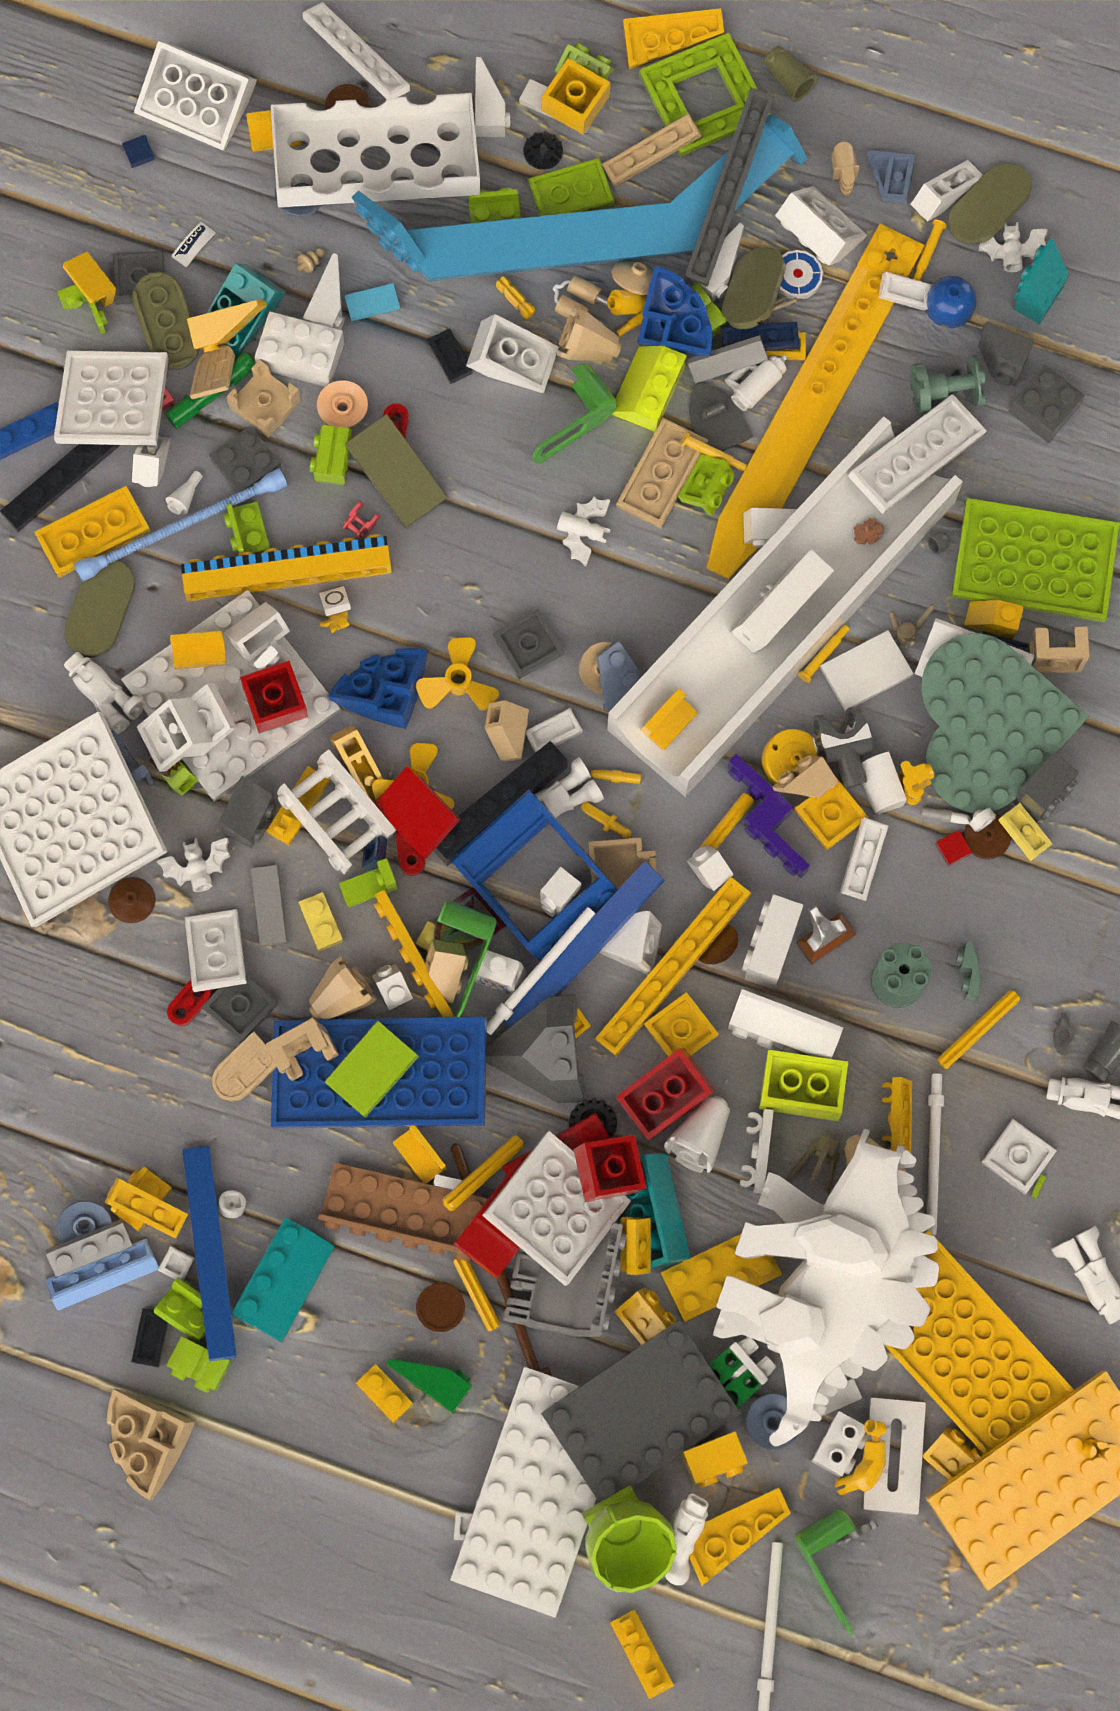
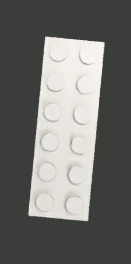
[848,394,987,514]

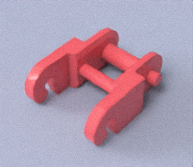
[343,501,381,539]

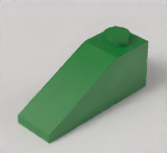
[386,1359,473,1414]

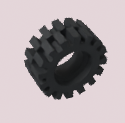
[569,1098,617,1138]

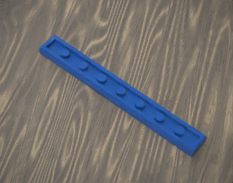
[503,861,665,1028]
[182,1146,237,1362]

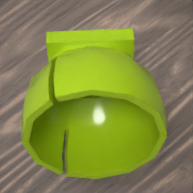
[582,1485,677,1593]

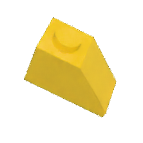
[963,600,1024,640]

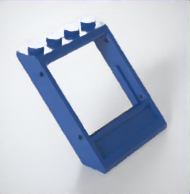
[451,789,618,961]

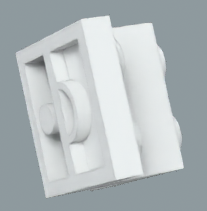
[137,683,237,772]

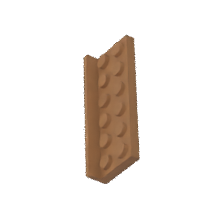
[317,1162,488,1262]

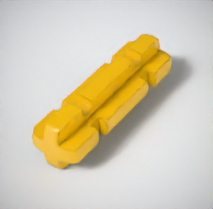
[496,276,535,319]

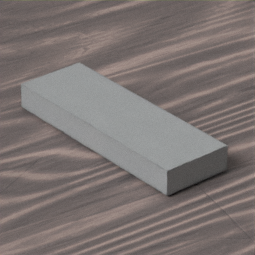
[687,335,768,383]
[251,865,287,947]

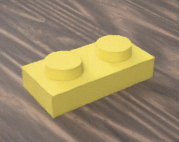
[998,803,1052,861]
[298,892,343,952]

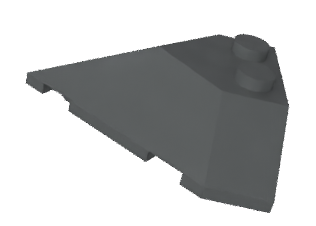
[486,994,586,1103]

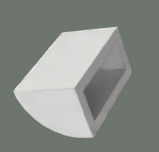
[224,602,290,662]
[862,751,907,816]

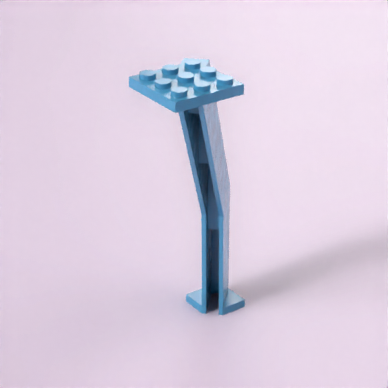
[351,113,808,282]

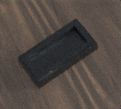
[427,328,473,384]
[131,1308,168,1368]

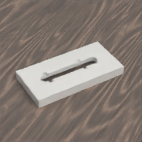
[862,1397,926,1515]

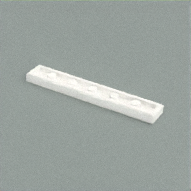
[302,2,410,102]

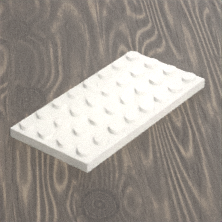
[450,1367,596,1618]

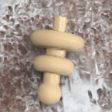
[297,248,325,273]

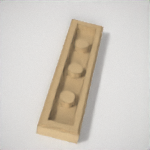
[602,113,702,187]

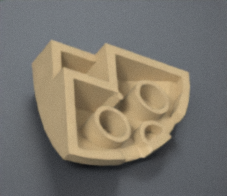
[107,1389,195,1500]

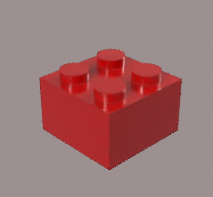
[240,660,308,734]
[573,1135,646,1202]

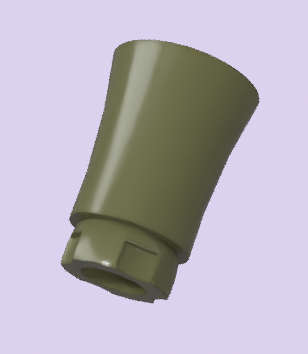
[764,46,818,102]

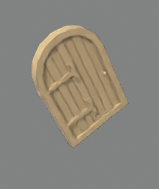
[190,345,235,399]
[212,1031,277,1102]

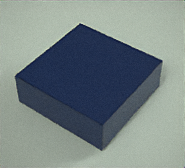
[122,135,155,168]
[362,835,388,871]

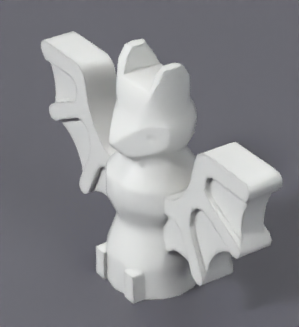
[979,222,1048,272]
[557,497,611,566]
[157,838,230,892]

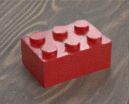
[616,1048,717,1140]

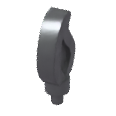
[1053,1012,1074,1056]
[836,1520,879,1546]

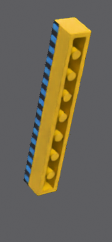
[181,534,392,602]

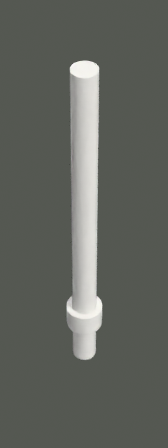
[487,907,596,1035]
[926,1074,944,1236]
[757,1542,783,1711]

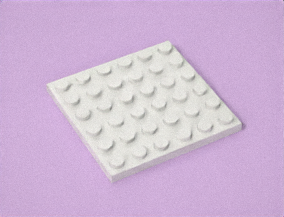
[121,590,340,802]
[0,712,167,927]

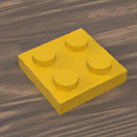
[794,778,869,851]
[644,992,719,1057]

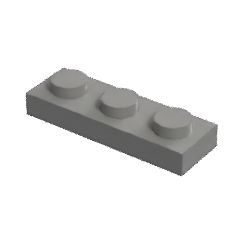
[45,1219,133,1277]

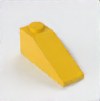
[187,300,267,353]
[329,724,383,804]

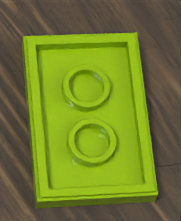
[528,158,615,216]
[325,1021,419,1118]

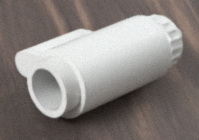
[724,355,787,411]

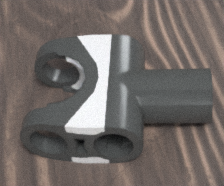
[811,706,873,788]

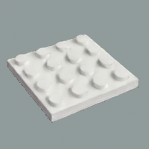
[54,351,169,445]
[482,1131,631,1286]

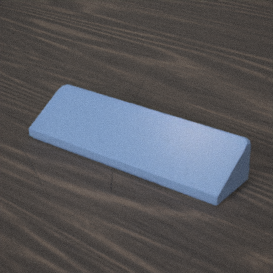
[46,1238,159,1310]

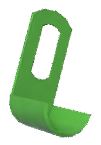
[532,363,617,463]
[437,900,496,1017]
[794,1508,856,1636]

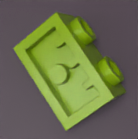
[554,43,615,80]
[468,188,521,223]
[678,454,734,516]
[224,502,270,554]
[154,1278,205,1343]

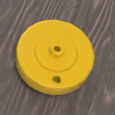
[762,729,817,785]

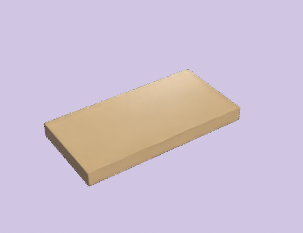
[616,418,708,529]

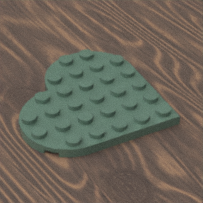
[922,634,1089,813]

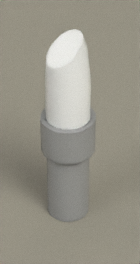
[922,807,971,825]

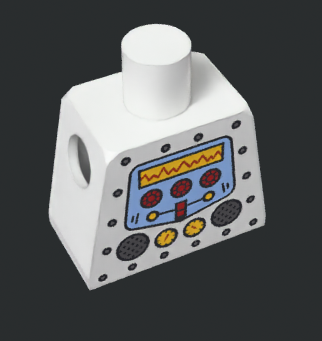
[475,950,527,995]

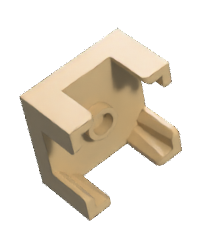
[227,359,301,438]
[1028,627,1090,673]
[266,1018,339,1081]

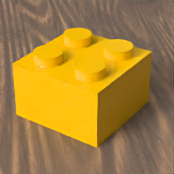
[541,58,611,135]
[681,1431,748,1489]

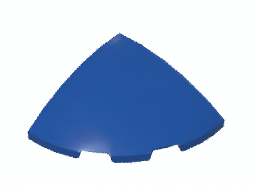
[637,266,713,356]
[328,648,428,729]

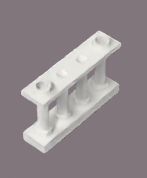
[277,749,396,874]

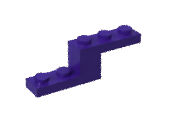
[727,754,810,878]

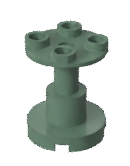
[910,355,985,415]
[871,943,931,1008]

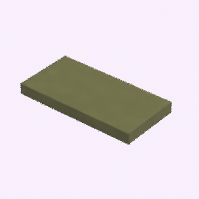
[345,414,447,528]

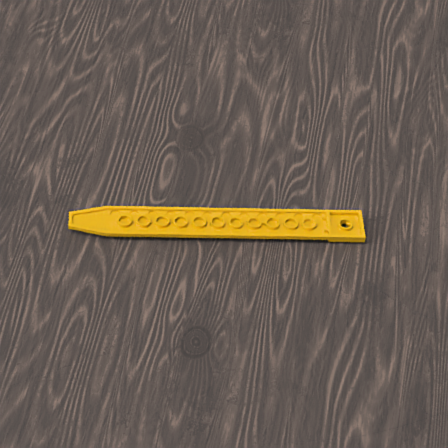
[706,223,925,580]

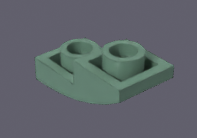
[956,941,980,1002]

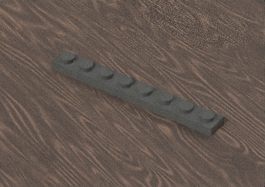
[684,88,774,287]

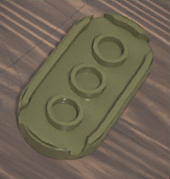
[949,164,1032,244]
[722,247,786,329]
[132,272,199,370]
[65,560,135,658]

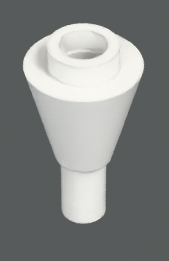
[166,471,203,515]

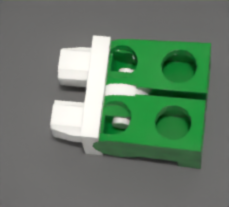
[708,1337,776,1409]

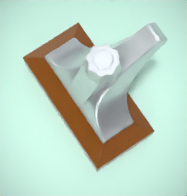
[797,905,856,965]

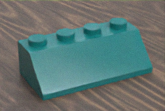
[618,1153,691,1270]
[231,1217,335,1343]

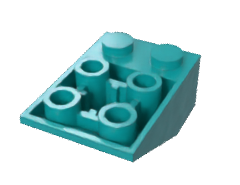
[1013,238,1069,325]
[206,263,286,356]

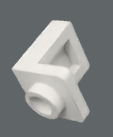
[372,965,413,1010]

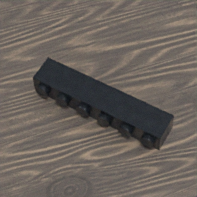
[434,740,568,866]

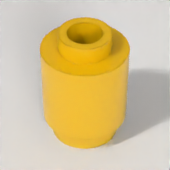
[607,289,646,315]

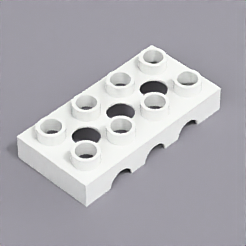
[271,93,480,207]

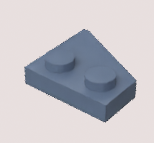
[867,150,915,204]
[595,640,643,713]

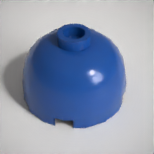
[926,276,976,328]

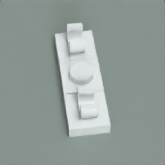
[740,1109,774,1194]

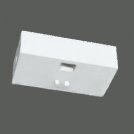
[731,549,834,653]

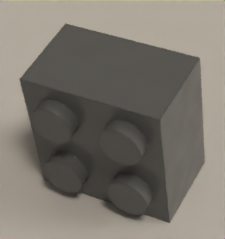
[1009,365,1085,443]
[1013,752,1079,823]

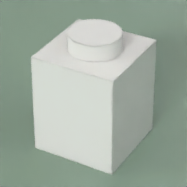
[687,845,734,891]

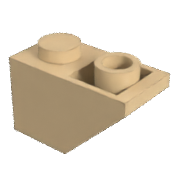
[485,700,529,762]
[772,755,838,798]
[425,939,469,1003]

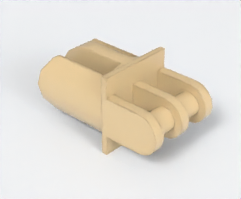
[831,142,859,195]

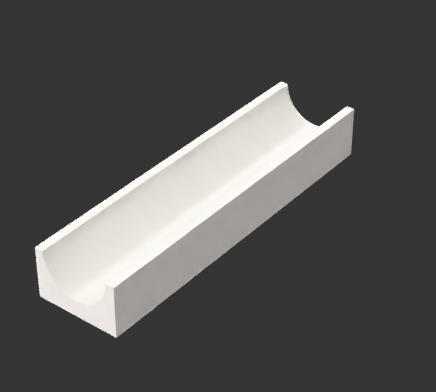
[607,416,963,798]

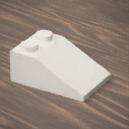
[466,314,559,393]

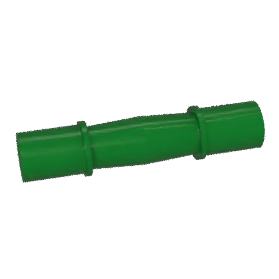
[164,352,255,429]

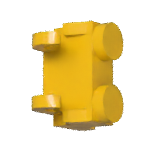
[897,761,934,806]

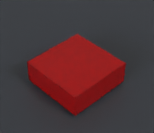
[935,830,972,866]

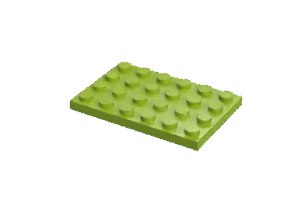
[951,498,1120,622]

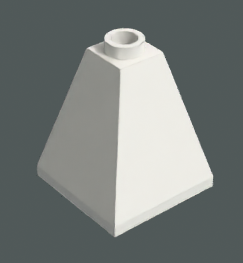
[599,911,662,975]

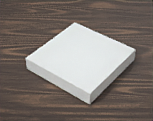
[981,1119,1057,1194]

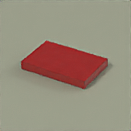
[375,766,461,859]

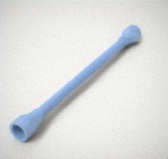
[73,468,287,582]

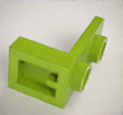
[57,284,108,335]
[339,858,397,908]

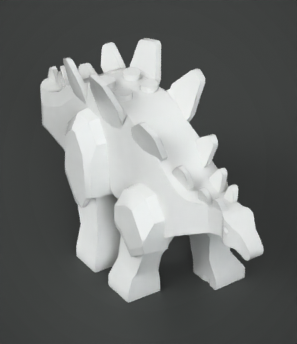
[713,1128,939,1446]

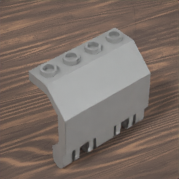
[503,1223,627,1337]

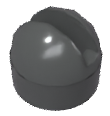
[927,531,950,554]

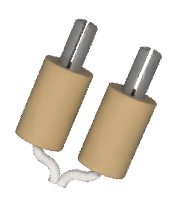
[552,275,608,323]

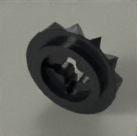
[523,131,563,170]

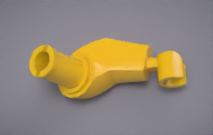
[835,1420,887,1496]

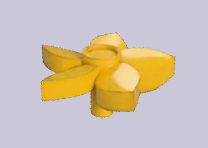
[319,610,349,634]

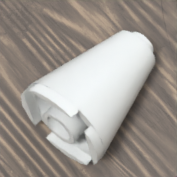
[664,1096,730,1173]

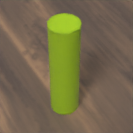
[1031,1174,1046,1199]

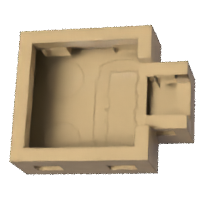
[588,838,657,889]

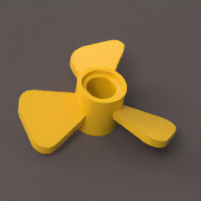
[416,637,499,710]
[372,743,454,810]

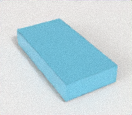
[344,283,400,322]

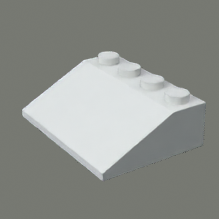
[134,41,257,150]

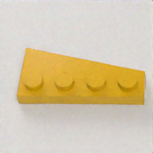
[623,8,724,70]
[689,1488,791,1586]

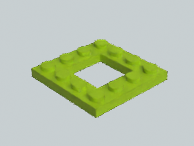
[639,33,770,157]

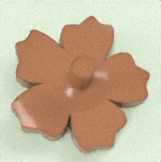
[853,518,884,545]

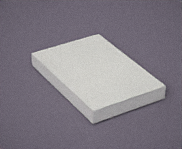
[820,630,914,712]
[184,909,247,992]

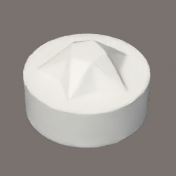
[969,808,996,832]
[218,1190,246,1218]

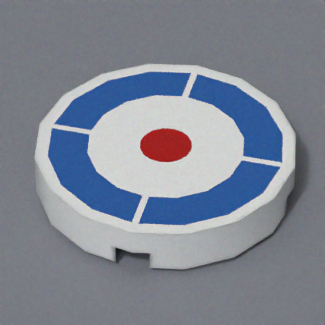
[779,250,823,299]

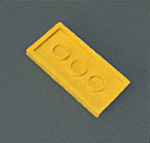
[34,486,151,578]
[660,1234,782,1323]

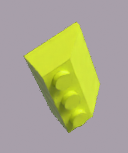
[612,346,687,432]
[759,1050,848,1122]

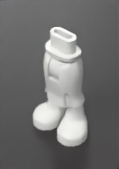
[64,652,146,734]
[534,757,604,818]
[1046,1077,1120,1120]
[1051,1225,1120,1325]
[665,1494,709,1585]

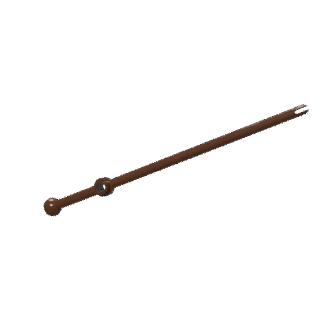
[451,1143,552,1376]

